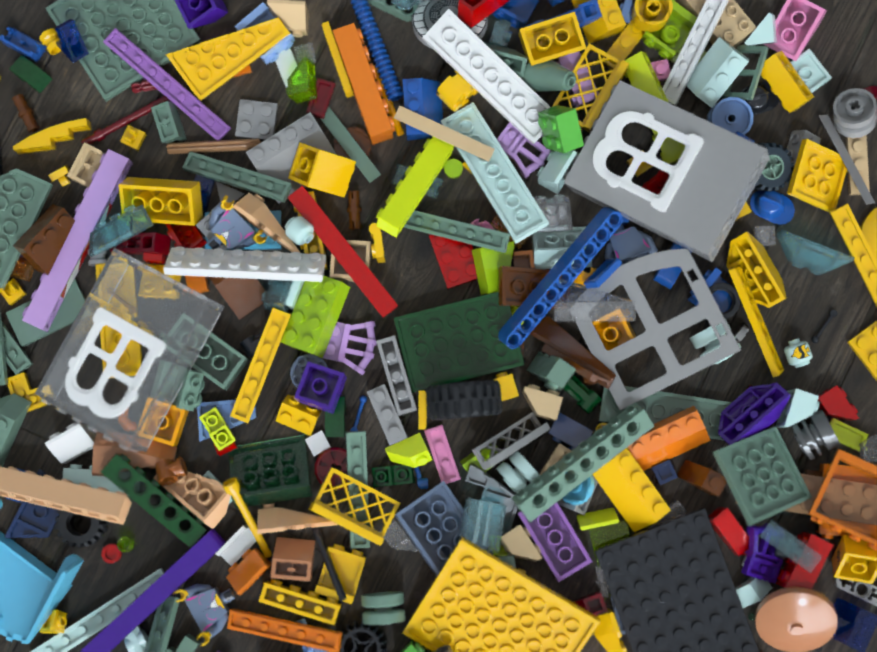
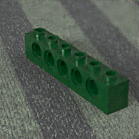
[100,453,207,548]

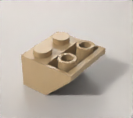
[522,384,563,421]

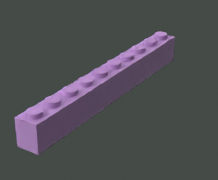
[22,149,133,332]

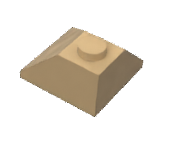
[267,0,309,37]

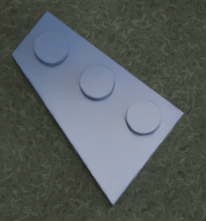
[197,400,257,442]

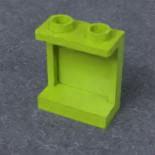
[642,0,697,61]

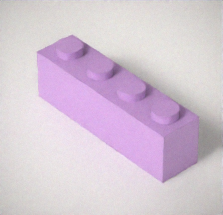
[554,51,599,107]

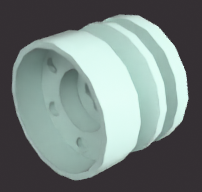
[689,319,742,365]

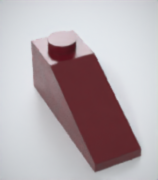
[110,232,171,256]

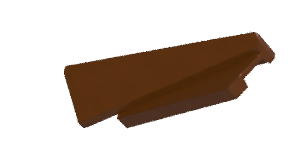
[530,316,616,389]

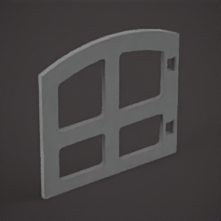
[570,248,741,410]

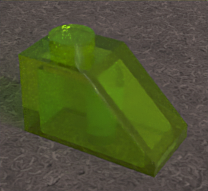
[286,57,317,104]

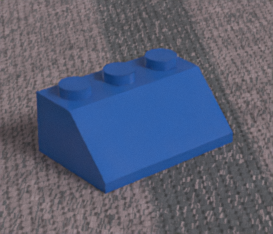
[402,78,443,140]

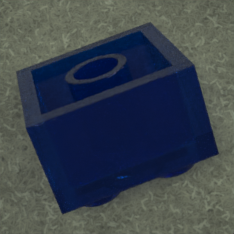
[832,598,877,652]

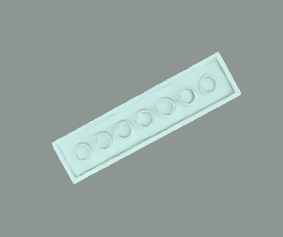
[441,102,549,244]

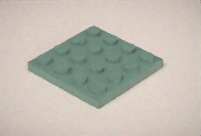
[713,426,812,526]

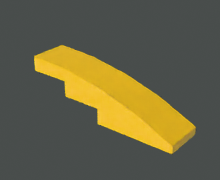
[13,118,92,154]

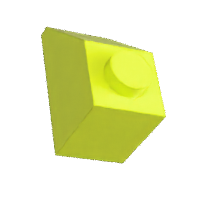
[385,433,432,468]

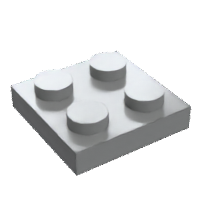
[235,99,278,141]

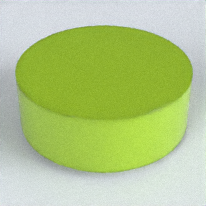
[660,24,680,44]
[444,159,463,179]

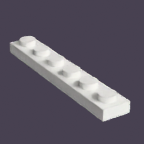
[662,0,729,105]

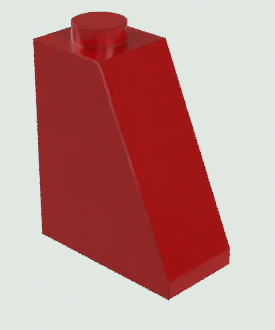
[708,506,749,556]

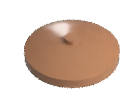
[755,587,837,652]

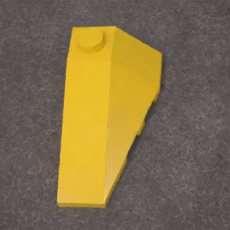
[593,608,627,652]

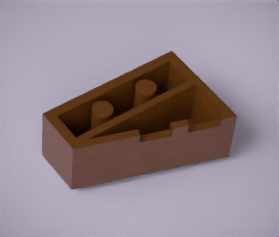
[13,204,75,275]

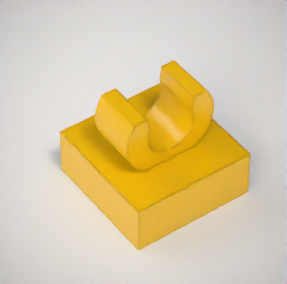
[120,125,147,151]
[48,164,70,187]
[0,278,27,306]

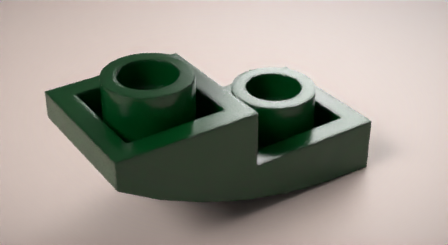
[9,55,52,94]
[325,396,346,437]
[372,465,415,487]

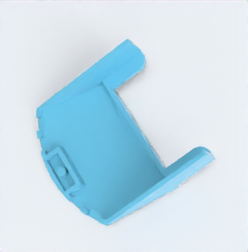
[0,499,84,644]

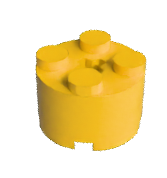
[631,0,673,32]
[436,71,478,112]

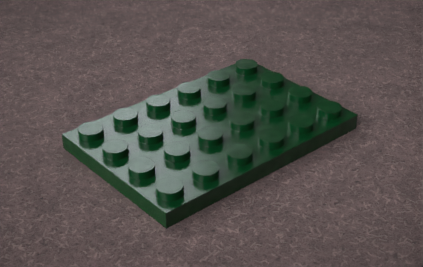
[394,292,524,392]

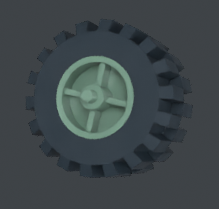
[754,143,794,191]

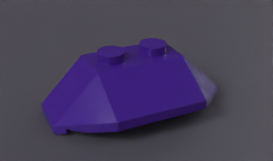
[718,382,791,445]

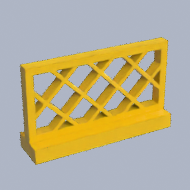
[552,43,629,133]
[309,467,400,546]

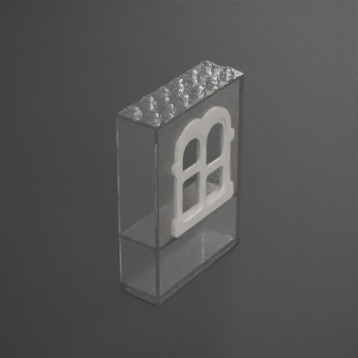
[35,248,225,453]

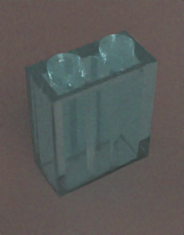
[458,498,507,555]

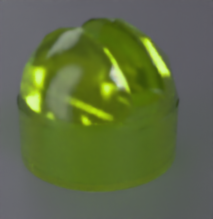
[117,536,135,552]

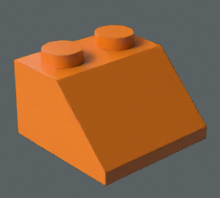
[226,548,272,596]

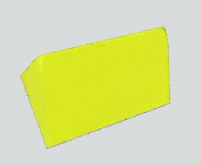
[577,508,619,531]

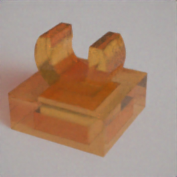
[10,259,34,282]

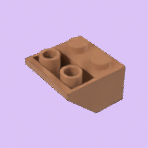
[271,537,316,581]

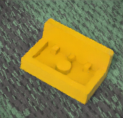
[276,394,322,436]

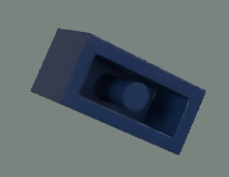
[549,413,595,450]

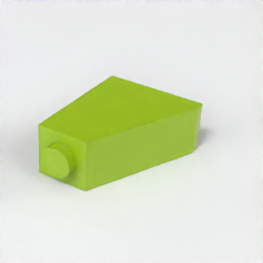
[472,241,514,295]

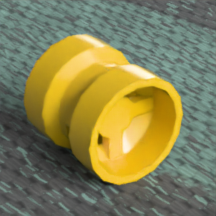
[39,28,66,55]

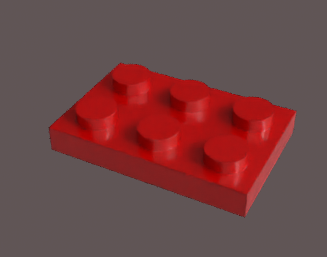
[429,234,478,289]

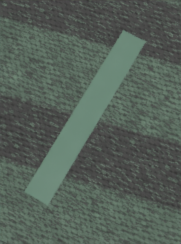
[320,106,381,183]

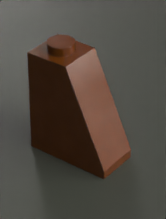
[677,460,727,496]

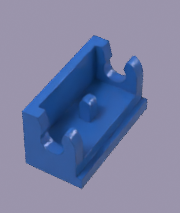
[0,26,47,63]

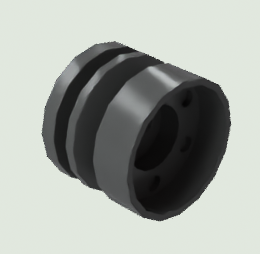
[792,409,841,460]

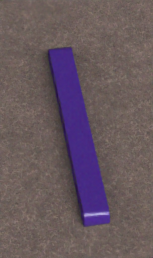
[80,529,226,652]

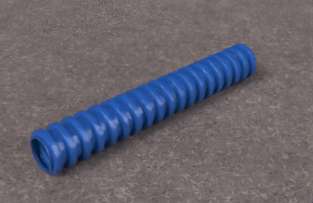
[350,0,404,101]

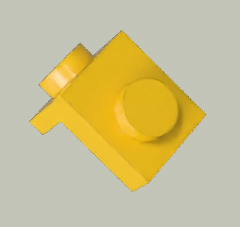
[40,610,67,634]

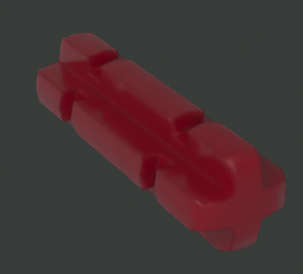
[131,80,157,93]

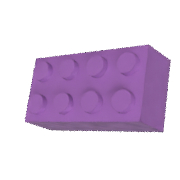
[517,502,592,582]

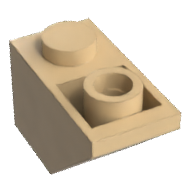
[498,525,542,562]

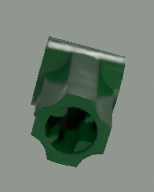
[563,376,602,414]

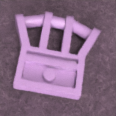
[497,122,552,178]
[323,321,377,375]

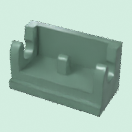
[151,101,187,144]

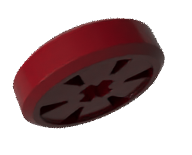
[314,447,348,490]

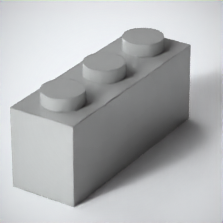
[367,384,408,446]

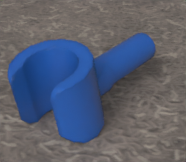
[414,466,428,489]

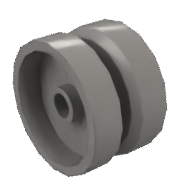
[833,88,877,138]

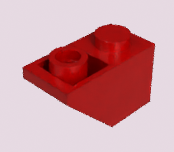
[817,385,859,421]

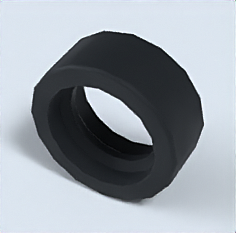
[709,283,740,319]

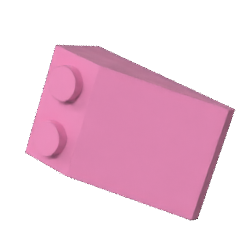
[763,0,827,61]

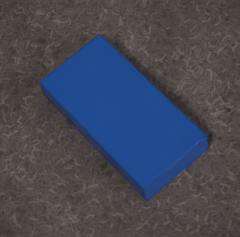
[583,258,622,289]

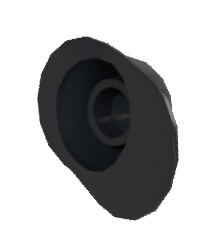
[740,82,780,116]

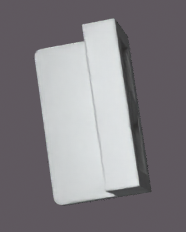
[216,524,257,566]

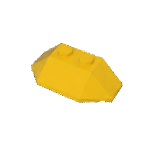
[726,231,787,308]

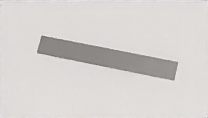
[818,114,875,205]

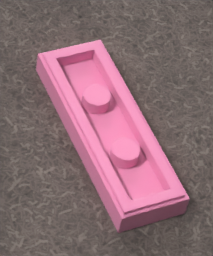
[424,425,461,484]

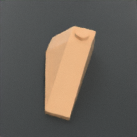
[233,193,300,252]
[257,504,338,534]

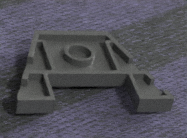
[465,463,518,535]

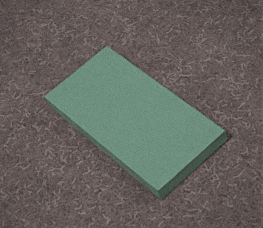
[6,279,92,347]

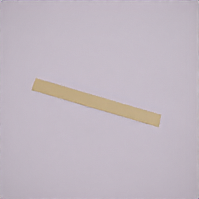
[394,106,495,162]

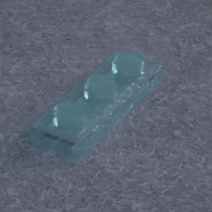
[760,520,823,573]

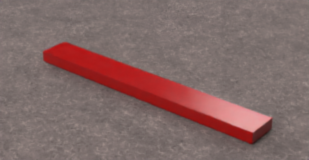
[287,185,398,318]

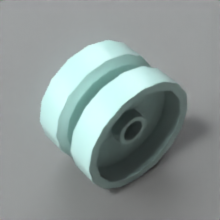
[496,451,540,492]

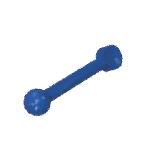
[350,396,367,431]

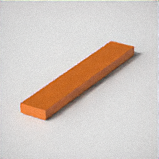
[227,608,342,652]

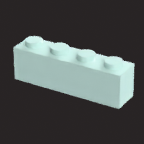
[63,464,145,496]

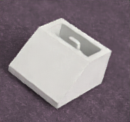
[45,422,96,464]

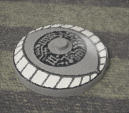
[412,0,488,49]

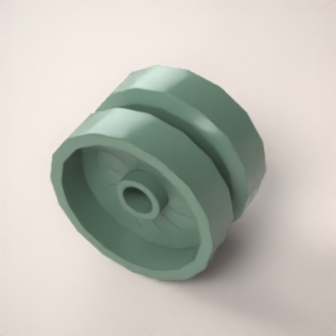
[361,591,406,625]

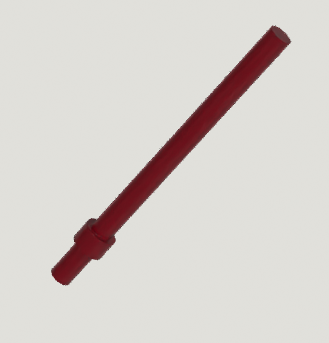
[81,96,170,145]

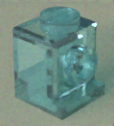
[489,20,512,48]

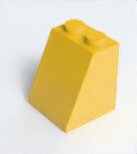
[288,142,356,197]

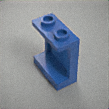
[492,0,540,29]

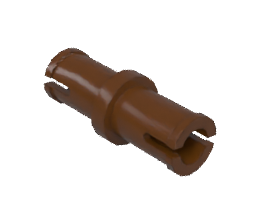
[12,94,40,133]
[347,191,362,230]

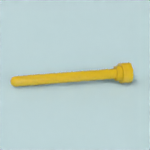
[222,478,272,558]

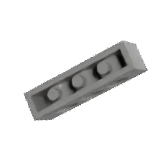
[376,335,417,416]

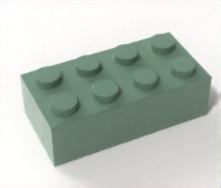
[164,313,249,390]

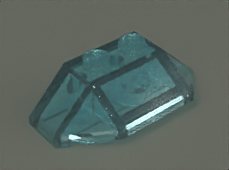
[777,230,855,275]

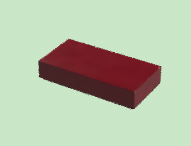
[306,78,336,119]

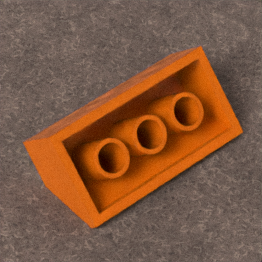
[627,406,711,471]

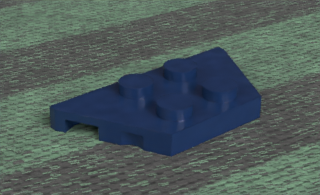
[5,469,59,538]

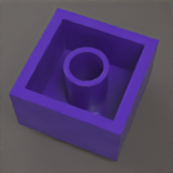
[294,361,347,414]

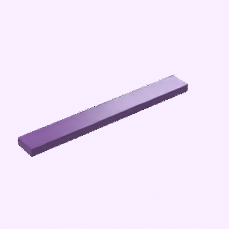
[103,28,231,141]

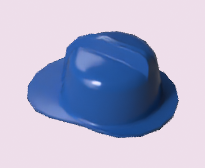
[750,190,795,225]

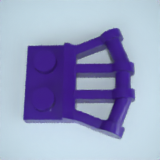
[741,523,795,583]

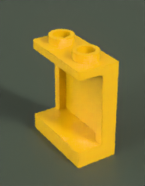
[314,544,367,604]

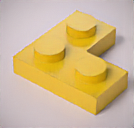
[8,372,56,413]

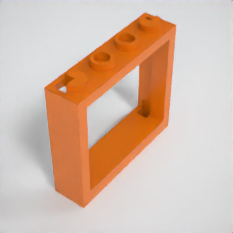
[807,449,877,551]

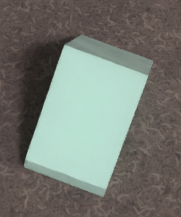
[745,12,777,46]
[735,577,772,608]

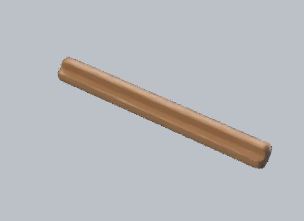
[167,139,261,154]

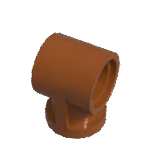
[155,457,188,486]

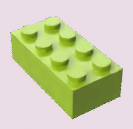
[281,275,350,359]

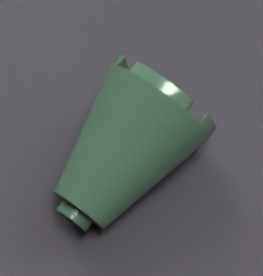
[522,60,576,92]

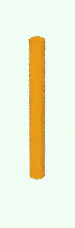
[374,65,404,136]

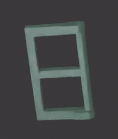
[721,45,769,100]

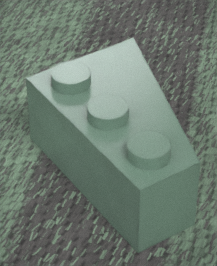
[526,352,576,392]

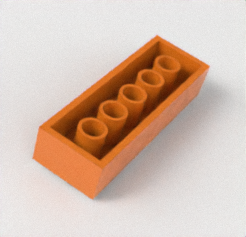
[333,23,395,145]

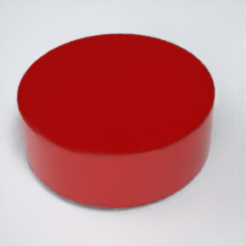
[101,544,122,564]

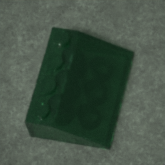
[228,435,313,509]

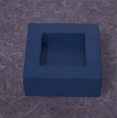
[652,460,678,485]

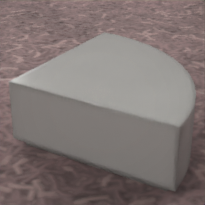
[734,324,749,342]

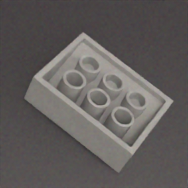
[246,112,336,204]

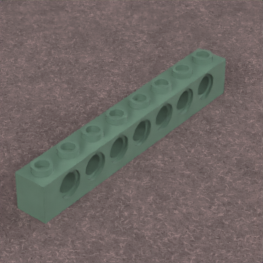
[511,403,654,522]

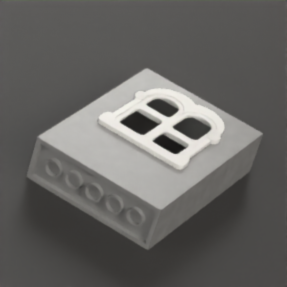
[564,80,770,262]

